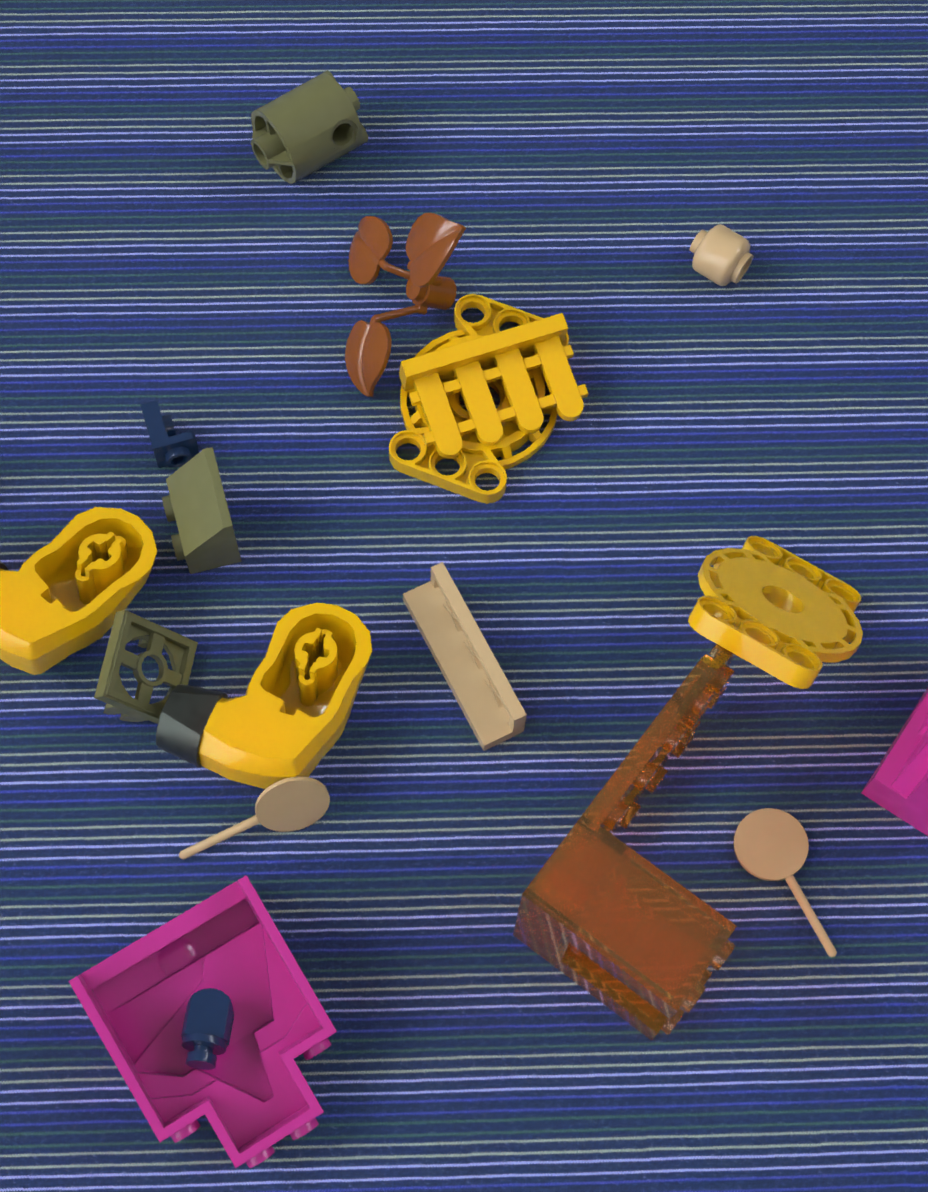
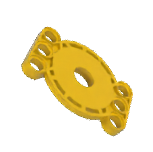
[389,294,569,504]
[688,536,863,689]

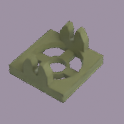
[94,610,198,724]

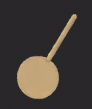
[179,777,330,859]
[733,808,837,957]

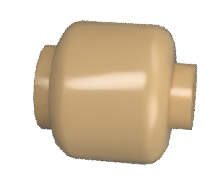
[689,224,754,286]

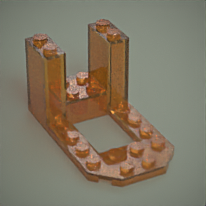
[513,644,737,1040]

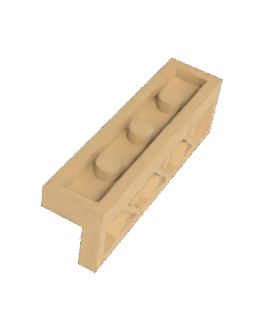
[403,562,527,751]

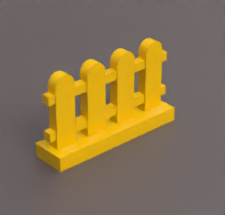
[399,313,589,459]

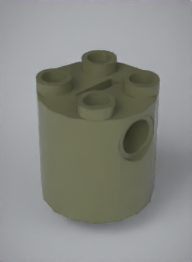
[251,70,368,184]

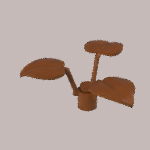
[345,212,466,397]

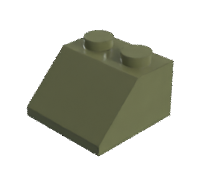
[162,447,242,574]

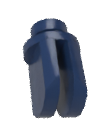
[181,988,234,1070]

